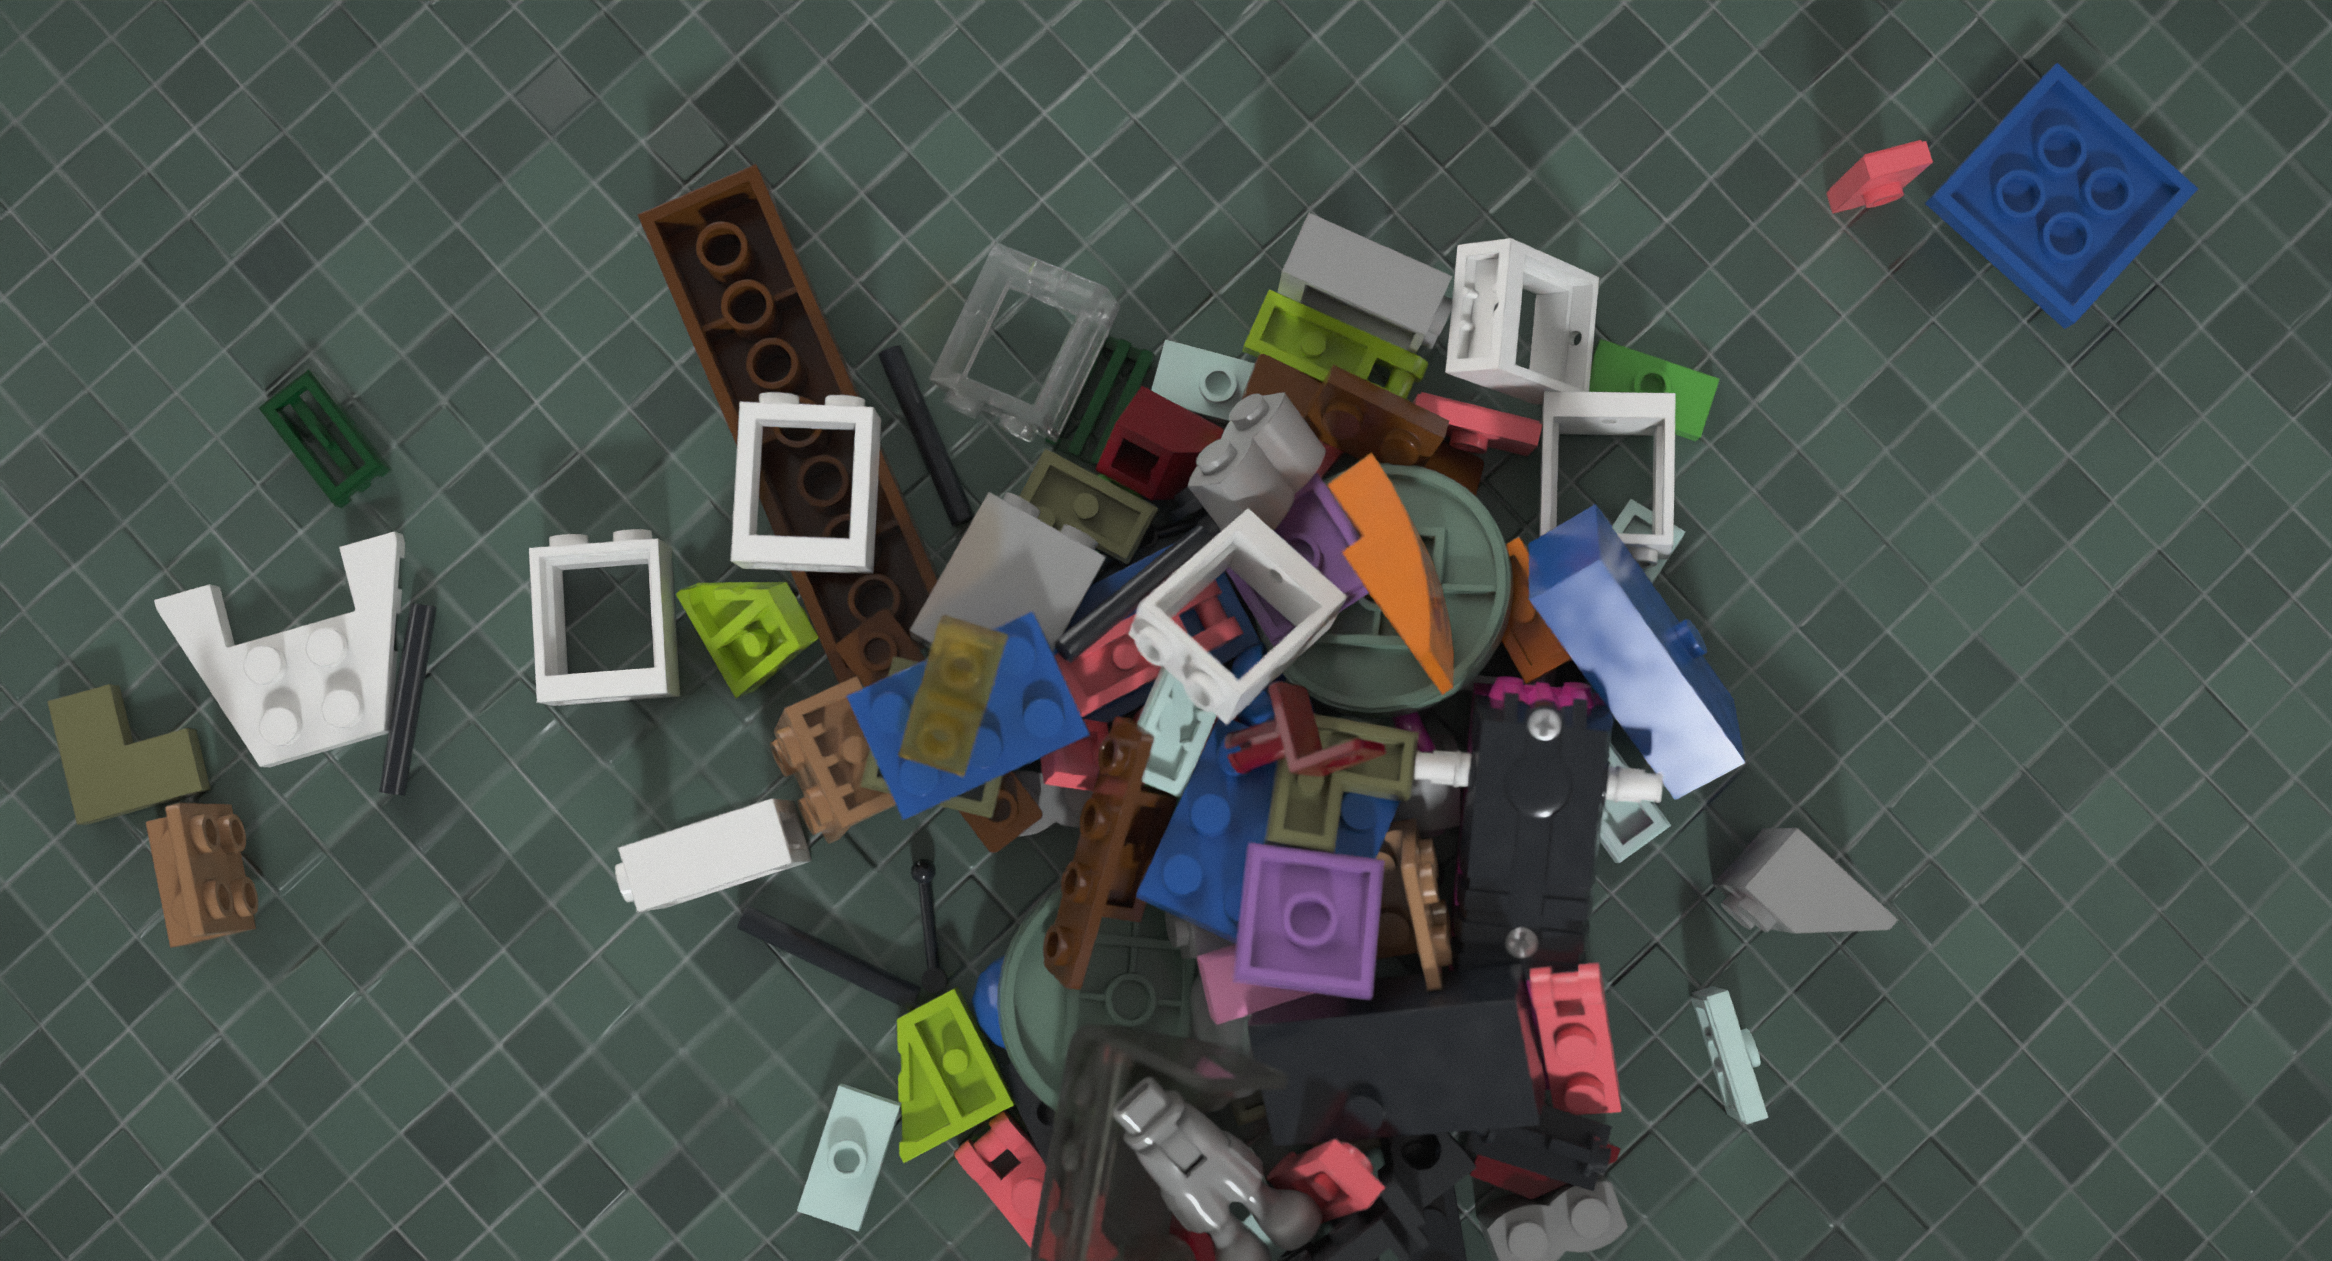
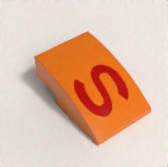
[1327,453,1454,695]

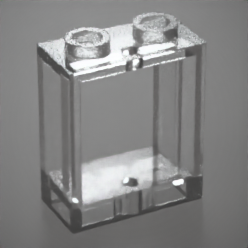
[929,242,1121,442]

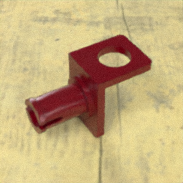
[1225,681,1387,777]

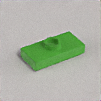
[1589,339,1720,441]

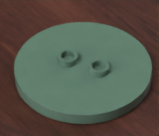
[1254,463,1514,718]
[997,887,1252,1133]

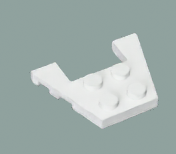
[154,531,405,767]

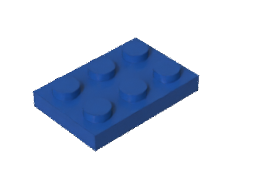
[846,611,1090,820]

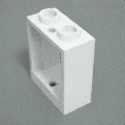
[1445,238,1599,405]
[1539,391,1675,568]
[731,392,881,574]
[1129,508,1347,725]
[529,529,680,706]
[615,798,812,912]

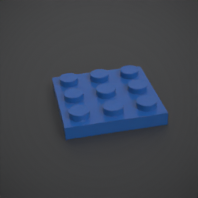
[1925,63,2198,329]
[1136,718,1400,944]

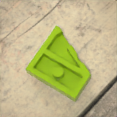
[676,582,819,698]
[897,986,1015,1163]

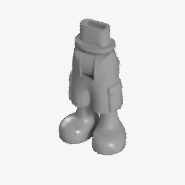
[1112,1077,1322,1261]

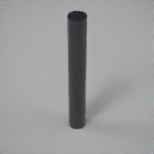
[878,345,975,527]
[1054,525,1213,662]
[379,603,437,796]
[737,906,922,1011]

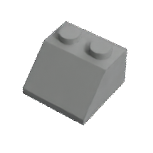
[1713,828,1898,933]

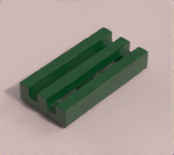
[1044,328,1155,467]
[259,369,392,508]

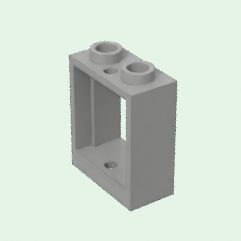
[1277,213,1453,354]

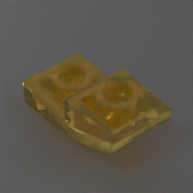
[898,614,1009,777]

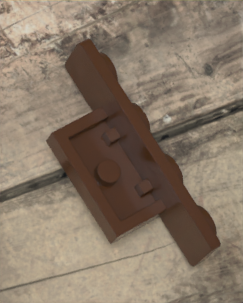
[1241,354,1484,497]
[836,609,1043,853]
[1043,716,1177,990]

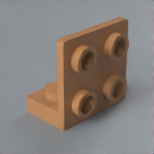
[770,676,896,844]
[146,803,258,948]
[1375,818,1453,991]

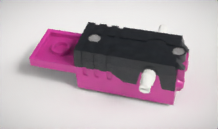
[1414,676,1662,1090]

